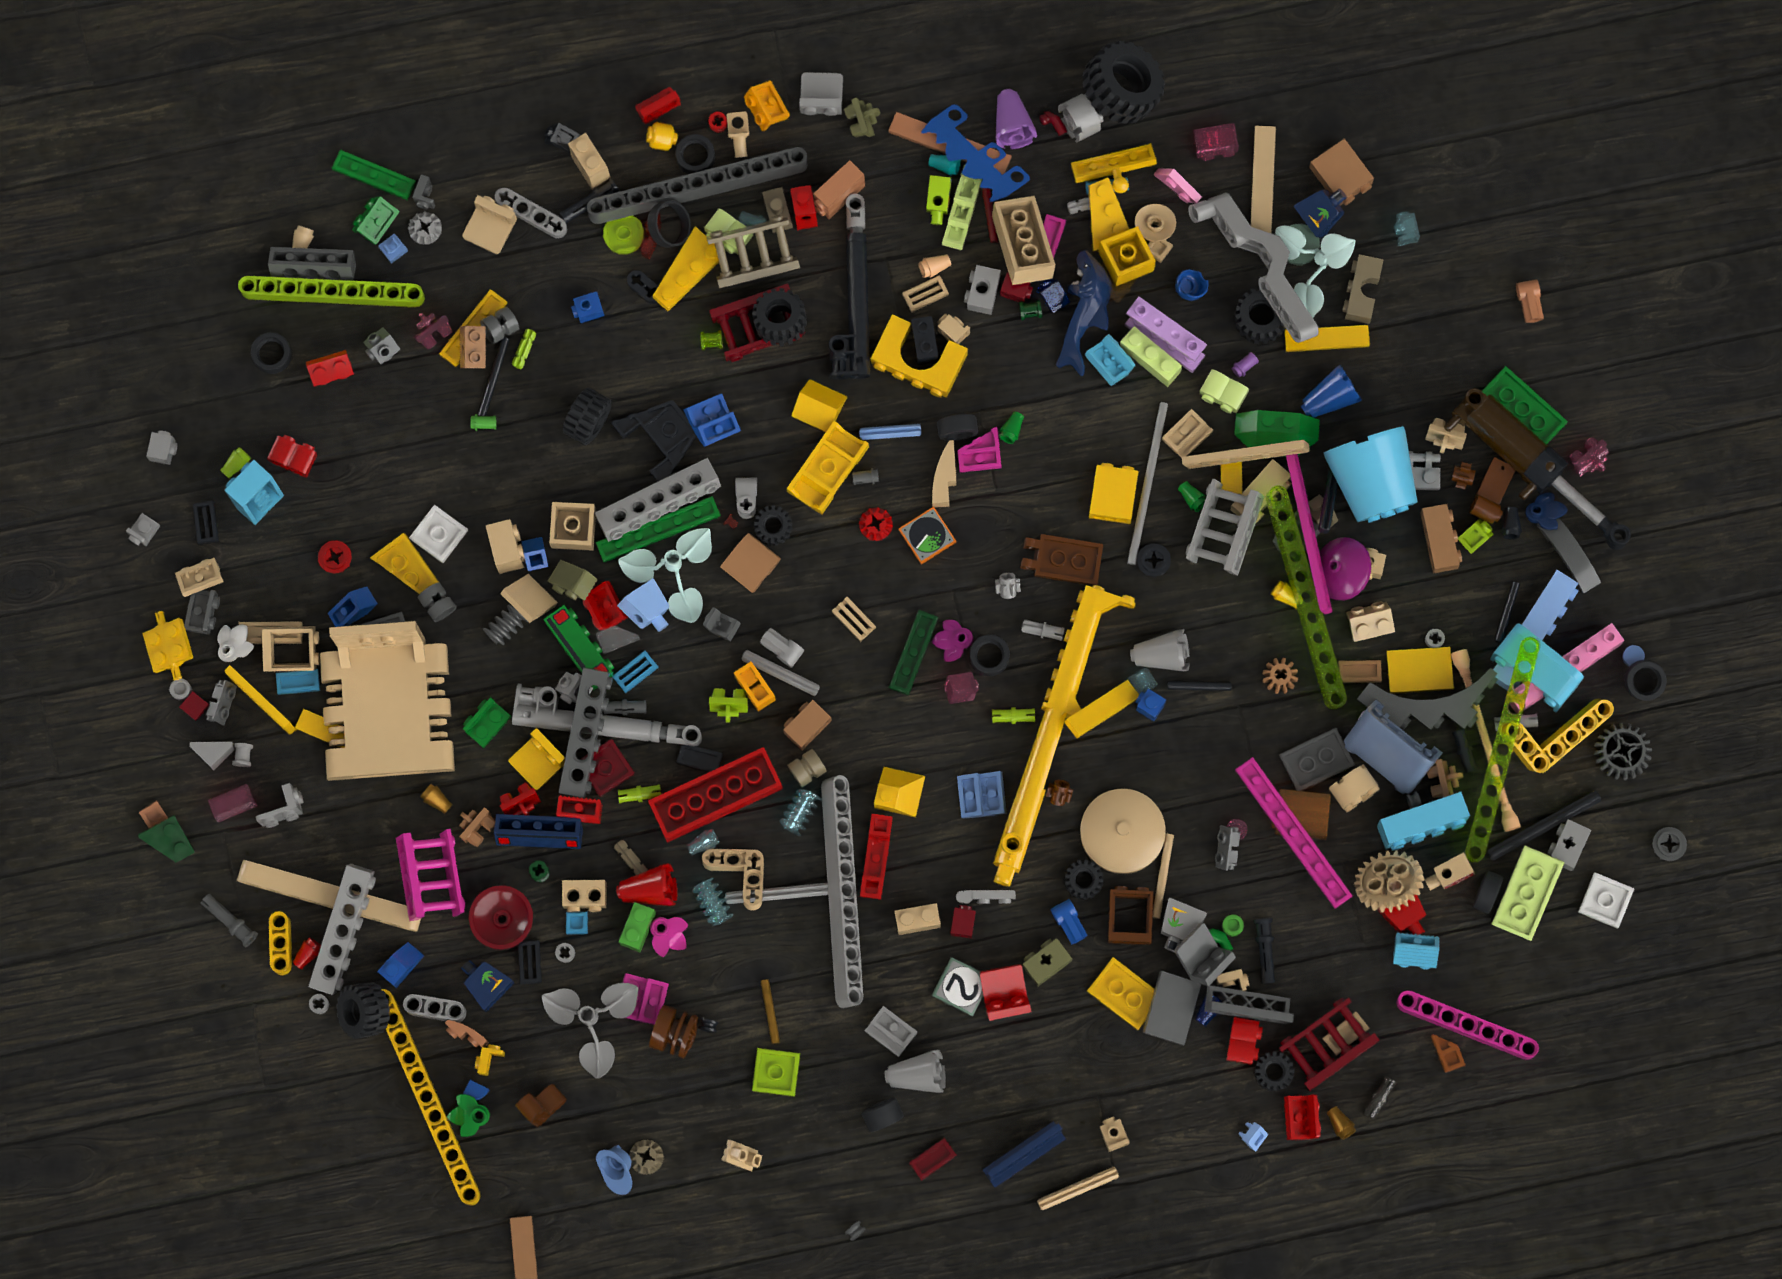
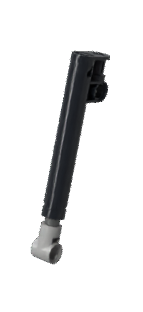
[829,194,871,380]

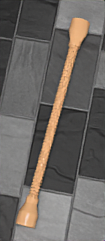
[1451,649,1521,832]

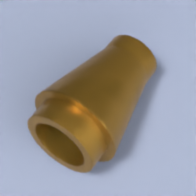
[420,784,453,814]
[1327,1106,1356,1140]

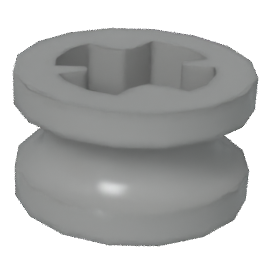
[1425,629,1445,648]
[555,943,575,963]
[309,994,329,1014]

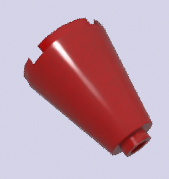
[616,863,677,906]

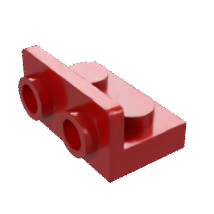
[635,87,681,124]

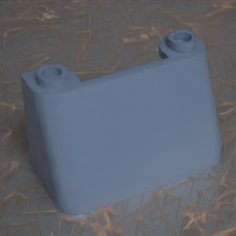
[1344,700,1442,794]

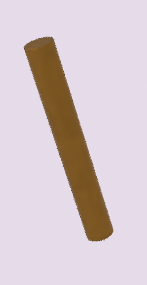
[760,979,780,1044]

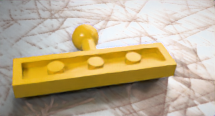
[1071,144,1157,193]

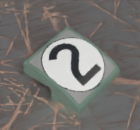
[932,958,983,1016]

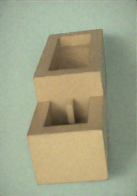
[932,440,956,508]

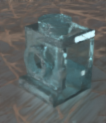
[1394,212,1420,246]

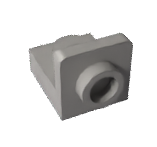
[126,513,160,546]

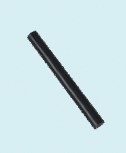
[478,337,510,416]

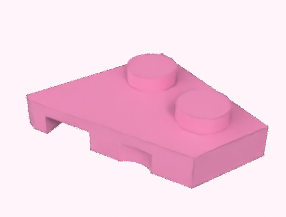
[1154,168,1202,203]

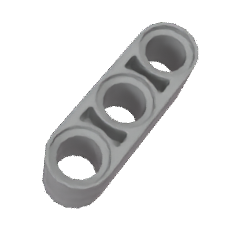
[403,994,466,1023]

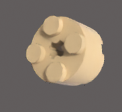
[1329,764,1380,813]

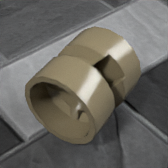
[787,749,827,788]

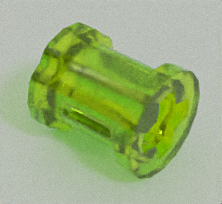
[700,330,723,350]

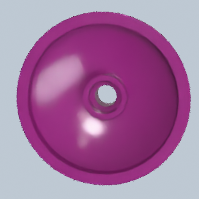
[1319,537,1371,600]

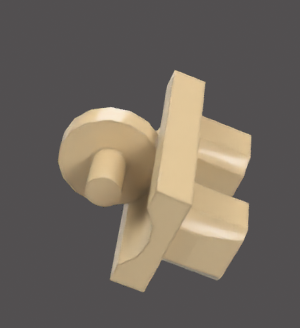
[1425,418,1467,454]
[722,1140,762,1171]

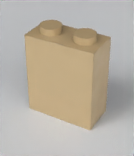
[568,133,610,190]

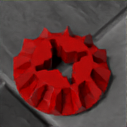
[859,507,893,541]
[318,541,352,574]

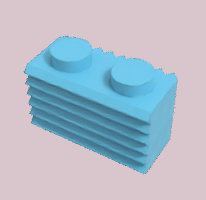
[1393,932,1439,969]

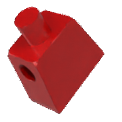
[790,185,818,230]
[1377,895,1426,935]

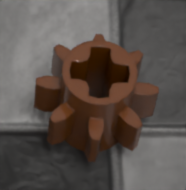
[1451,462,1476,489]
[1046,779,1073,806]

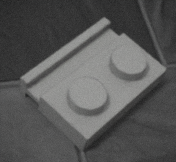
[864,1006,918,1057]

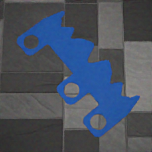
[921,105,1030,202]

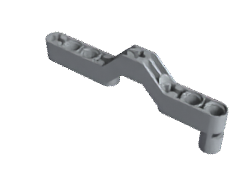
[1188,193,1318,343]

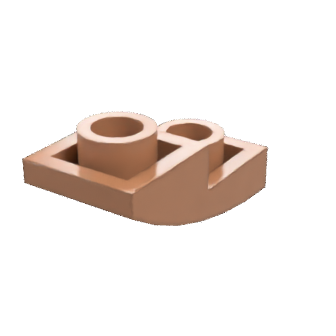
[445,1020,489,1047]

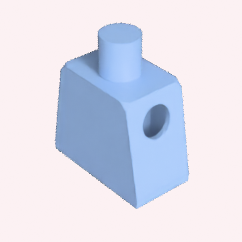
[617,578,669,632]

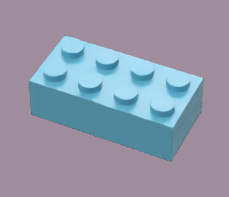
[225,460,284,525]
[1377,792,1470,851]

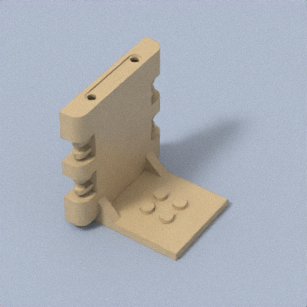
[320,621,455,781]

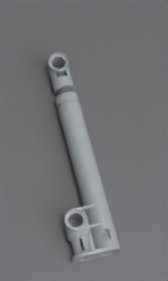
[512,683,702,746]

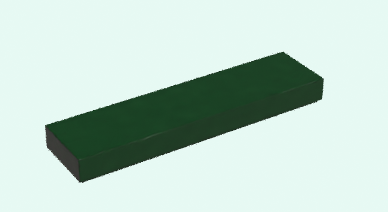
[889,610,938,696]

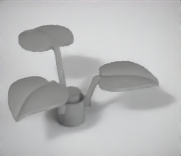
[542,983,638,1079]

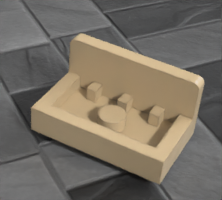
[1346,601,1395,642]

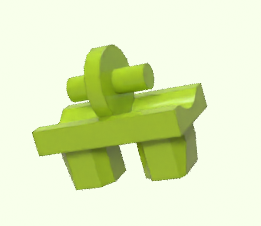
[709,688,748,723]

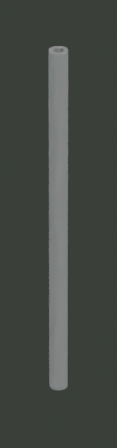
[1127,402,1168,565]

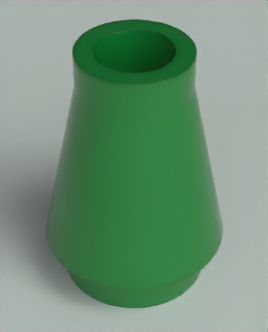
[999,411,1024,444]
[1178,481,1206,512]

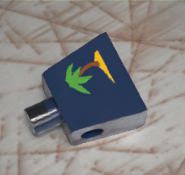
[1294,189,1347,238]
[461,960,514,1012]

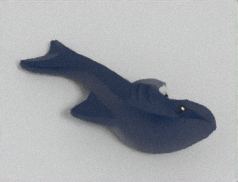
[1056,250,1112,376]

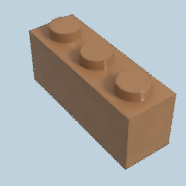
[1420,504,1462,573]

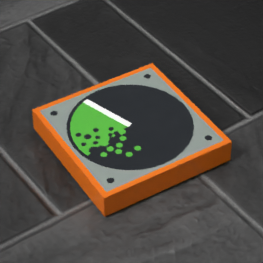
[898,507,956,565]

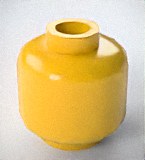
[646,122,678,151]

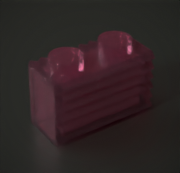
[1193,123,1239,161]
[208,784,258,822]

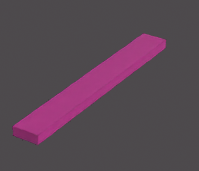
[1286,454,1332,614]
[1235,757,1352,909]

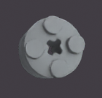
[1058,94,1103,142]

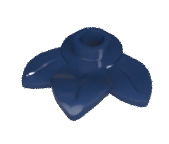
[1525,493,1568,530]

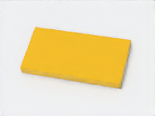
[225,665,296,735]

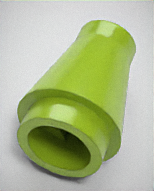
[221,447,251,478]

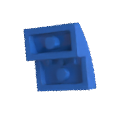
[683,393,741,447]

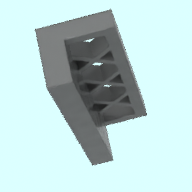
[1205,986,1294,1024]

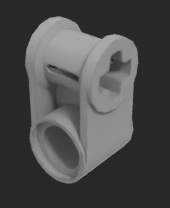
[735,478,757,519]

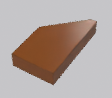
[1430,1034,1466,1073]

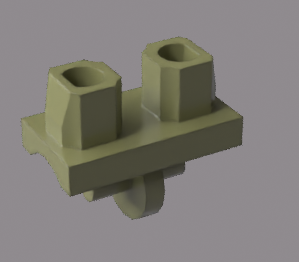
[844,97,880,137]

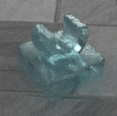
[1128,667,1158,695]

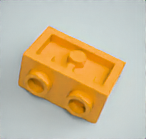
[744,81,790,131]

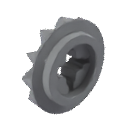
[408,211,442,244]

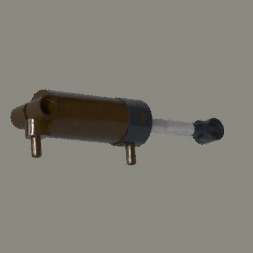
[1444,388,1631,550]

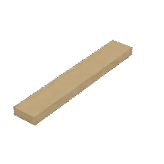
[1251,126,1276,233]
[1182,440,1310,469]

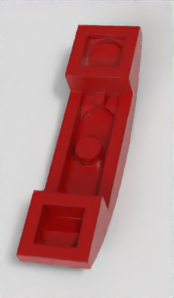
[860,814,893,900]

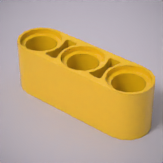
[269,911,292,975]

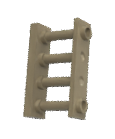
[706,215,800,288]

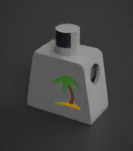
[1161,898,1207,952]

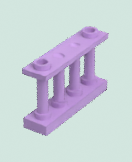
[1125,297,1207,373]

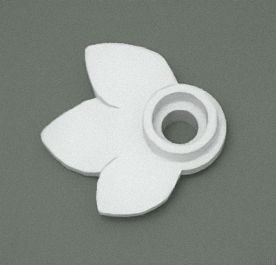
[217,625,254,662]

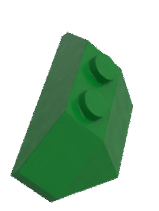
[1234,410,1320,457]

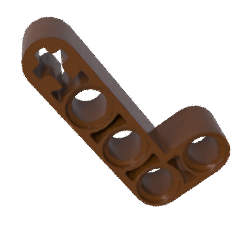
[515,1083,567,1127]

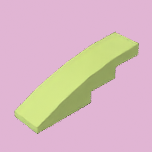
[942,165,982,250]

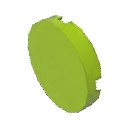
[603,216,644,254]

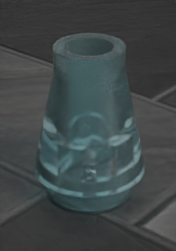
[687,828,720,855]

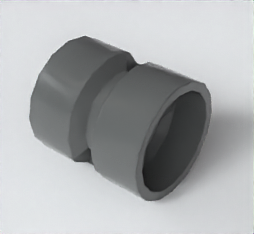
[480,306,519,344]
[417,582,456,622]

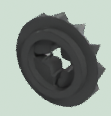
[1652,827,1687,862]

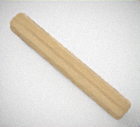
[1038,1167,1119,1210]

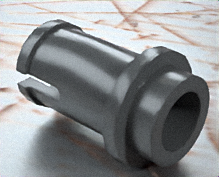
[852,468,879,485]

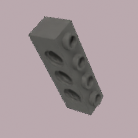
[268,247,356,281]

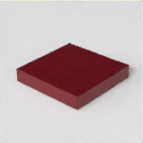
[581,738,635,797]

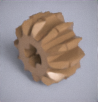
[1262,658,1298,694]

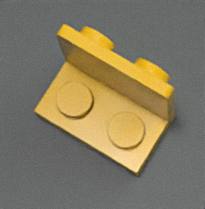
[508,728,565,790]

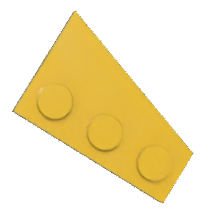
[1088,177,1129,251]
[370,533,439,594]

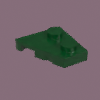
[138,815,195,862]

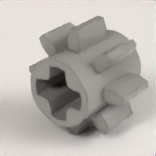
[995,573,1021,599]

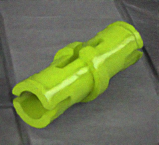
[992,707,1035,724]
[618,784,661,803]

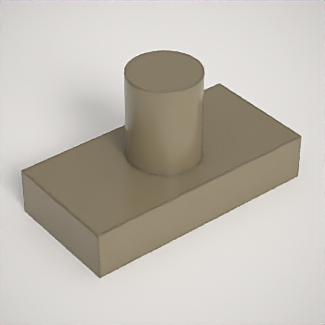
[762,187,793,233]

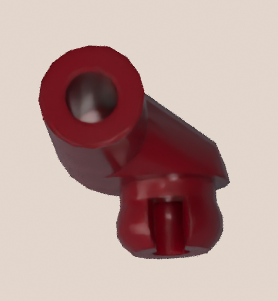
[1039,111,1067,136]

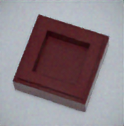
[179,691,209,721]

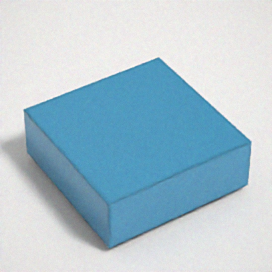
[566,912,588,934]

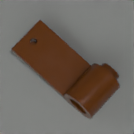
[1469,457,1515,524]

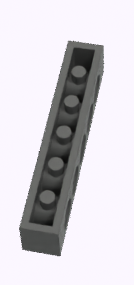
[559,667,613,798]

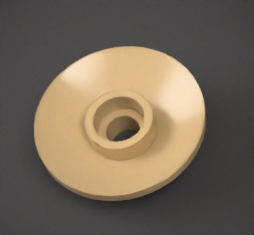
[1135,204,1176,242]

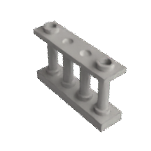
[1186,479,1265,576]

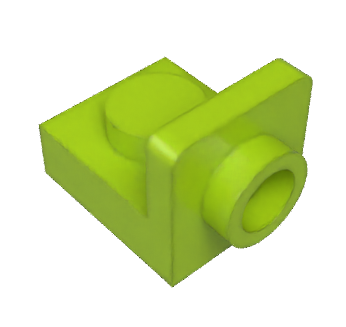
[1458,519,1493,554]

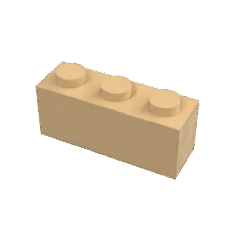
[1231,459,1292,523]

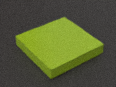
[752,1048,800,1097]

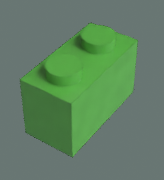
[619,902,656,953]

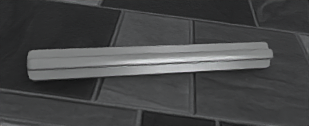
[725,883,828,904]

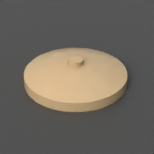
[1080,789,1165,874]

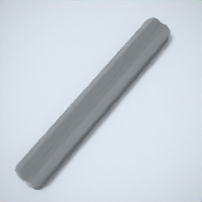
[742,650,820,696]

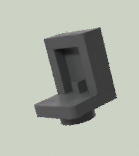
[703,607,741,642]

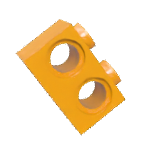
[734,661,776,712]

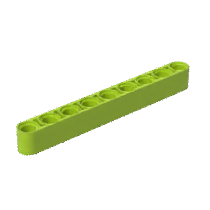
[238,276,425,307]

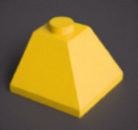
[874,767,925,817]

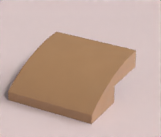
[720,533,781,593]

